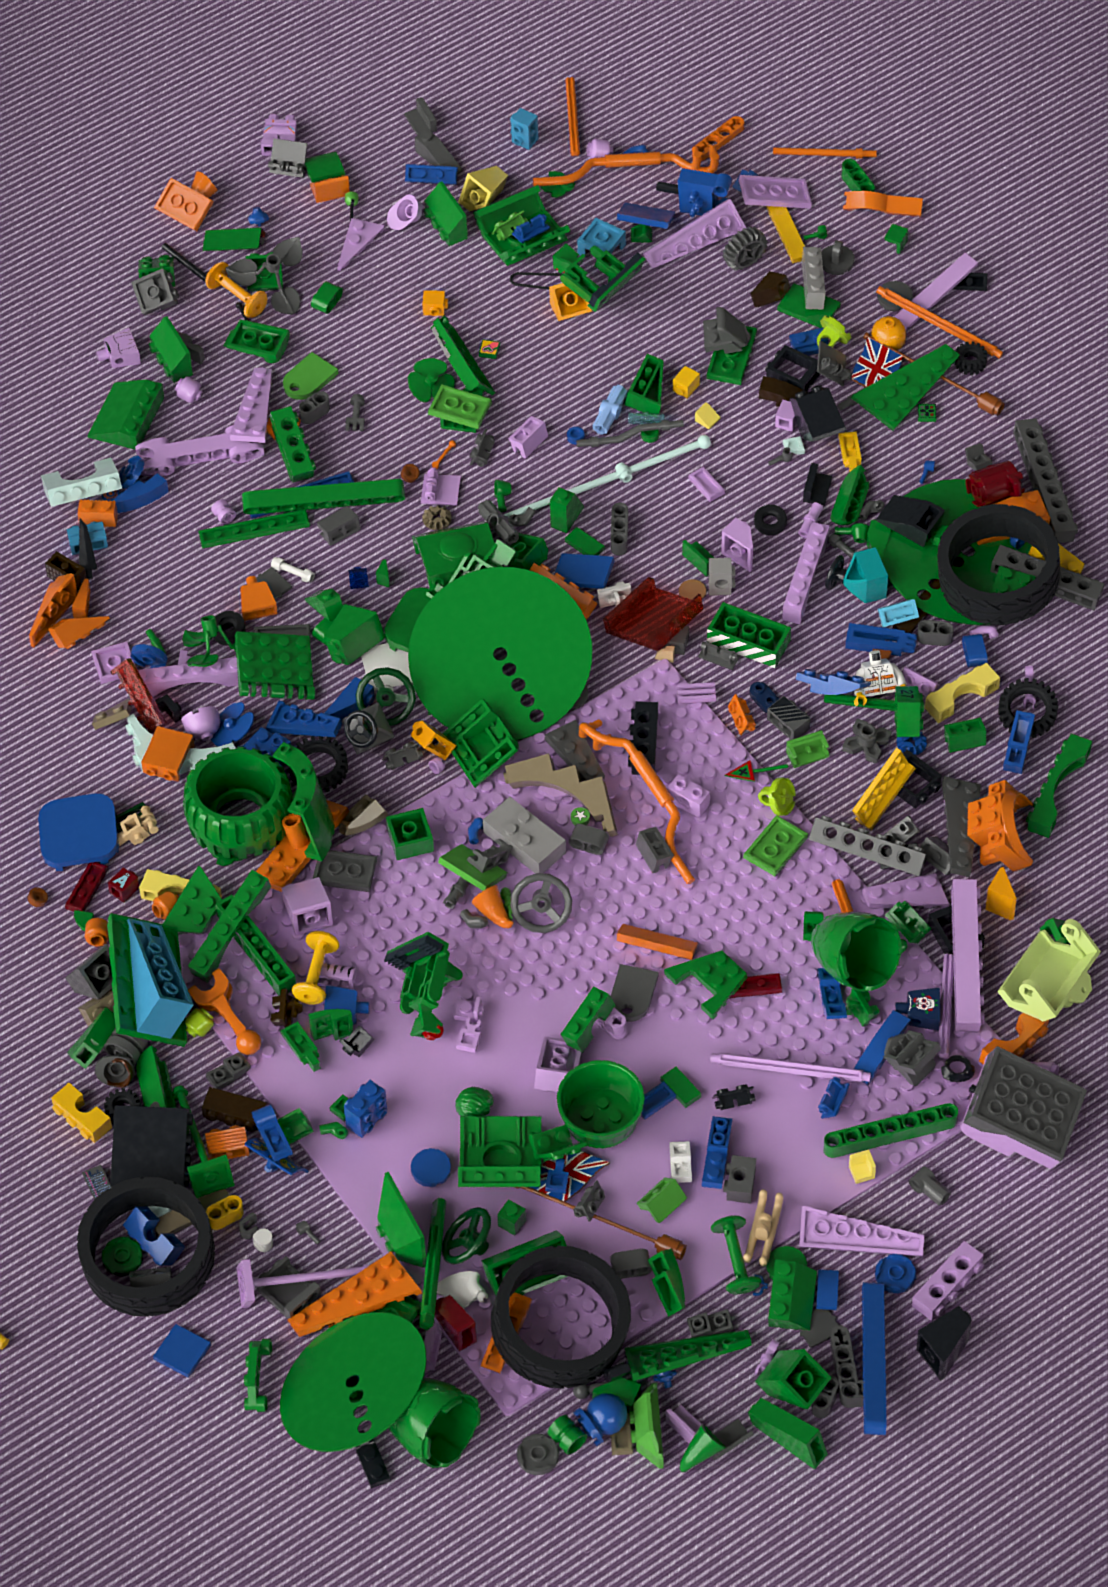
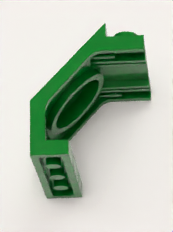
[473,185,570,266]
[412,521,495,591]
[458,1116,541,1187]

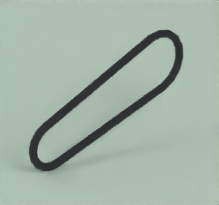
[510,272,563,290]

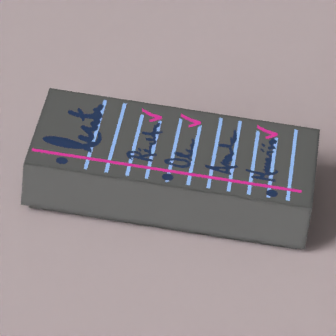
[82,1165,111,1199]

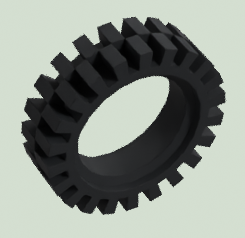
[998,678,1058,738]
[289,736,348,792]

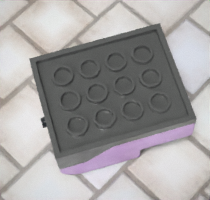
[960,1046,1087,1169]

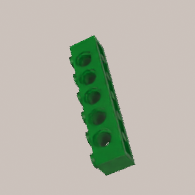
[215,894,296,995]

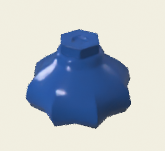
[248,207,269,227]

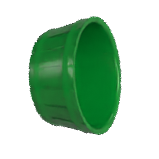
[557,1060,645,1149]

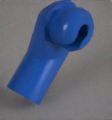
[622,145,649,154]
[468,817,483,845]

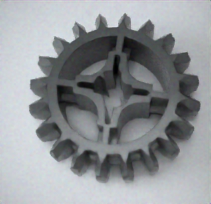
[722,227,768,271]

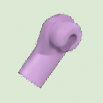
[969,625,999,639]

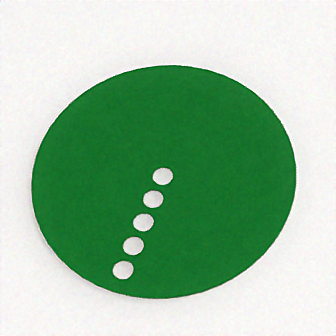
[882,479,1032,625]
[408,567,592,740]

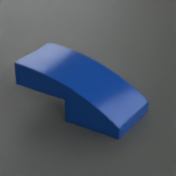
[816,1269,839,1310]

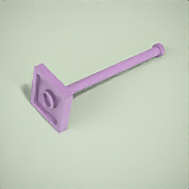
[236,1259,368,1308]

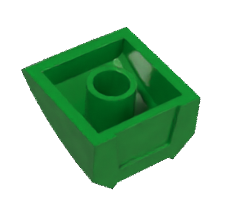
[509,532,549,570]

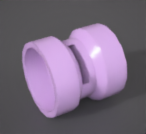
[211,499,236,525]

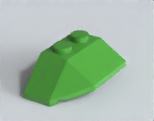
[629,1383,664,1469]

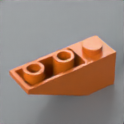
[48,616,110,649]

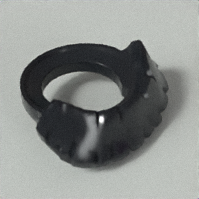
[941,1055,975,1082]

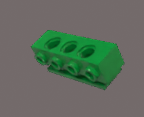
[270,406,316,483]

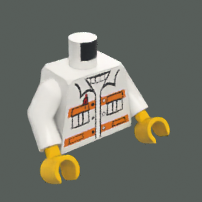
[854,650,907,706]

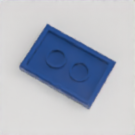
[617,202,675,229]
[554,553,615,589]

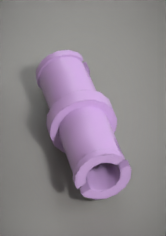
[798,503,823,538]

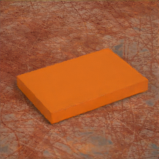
[154,178,214,232]

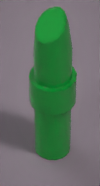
[146,629,167,655]

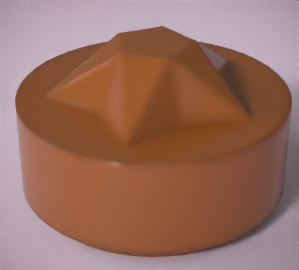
[400,464,420,483]
[27,887,48,907]

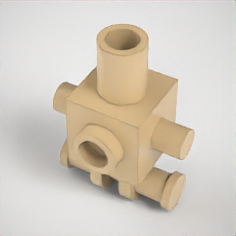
[118,806,158,846]

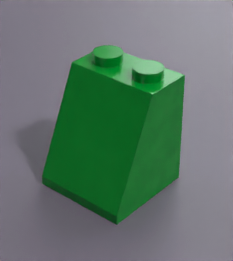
[324,604,385,665]
[755,1349,832,1409]

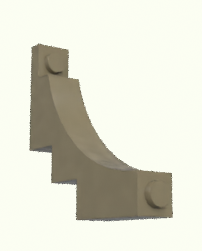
[503,753,618,837]

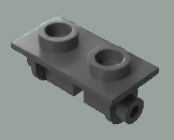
[469,429,495,467]
[698,641,740,670]
[382,742,423,770]
[573,1180,605,1222]

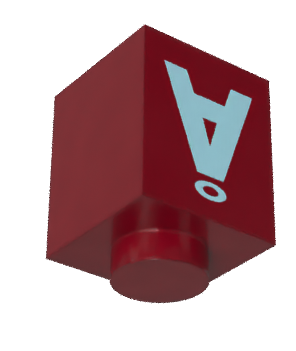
[108,867,139,903]

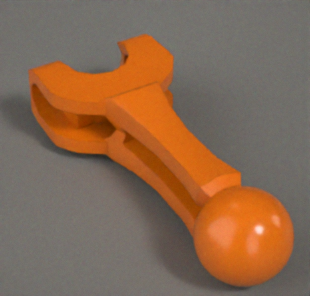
[187,968,261,1055]

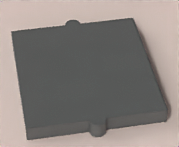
[257,567,292,600]
[799,1309,838,1348]

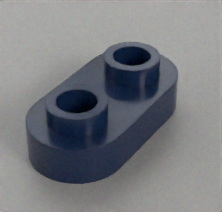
[749,682,779,713]

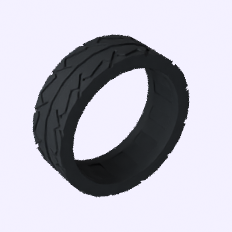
[937,504,1060,625]
[77,1177,215,1317]
[491,1246,631,1389]

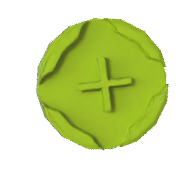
[817,315,851,348]
[758,777,796,816]

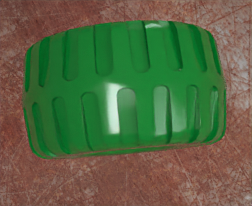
[183,746,293,859]

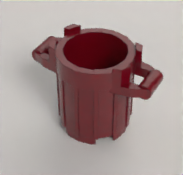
[965,461,1025,507]

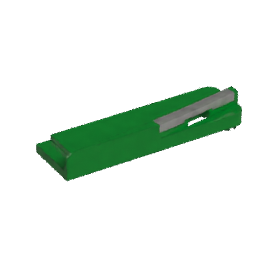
[431,315,496,396]

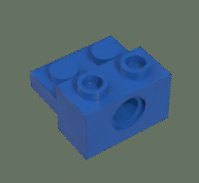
[243,727,291,765]

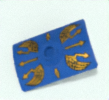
[245,1138,309,1175]

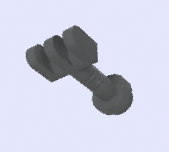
[345,394,365,431]

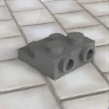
[131,268,179,315]

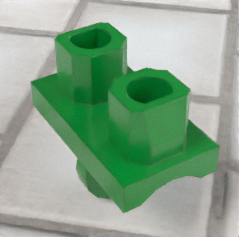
[845,989,880,1027]

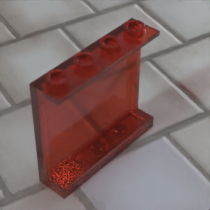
[603,577,704,651]

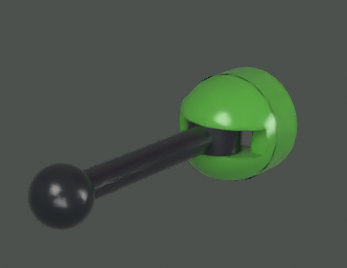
[345,192,359,228]

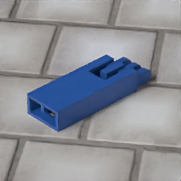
[845,623,917,656]

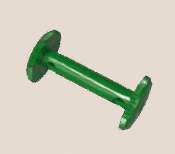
[711,1215,761,1294]

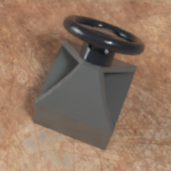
[341,702,395,755]

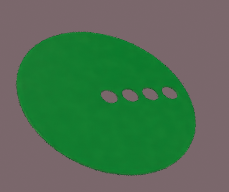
[280,1312,427,1452]

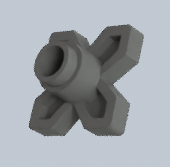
[842,719,892,763]

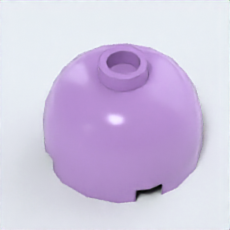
[181,706,221,741]

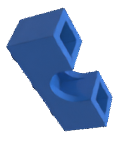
[123,1206,186,1266]

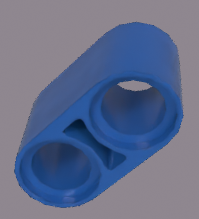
[962,634,988,668]

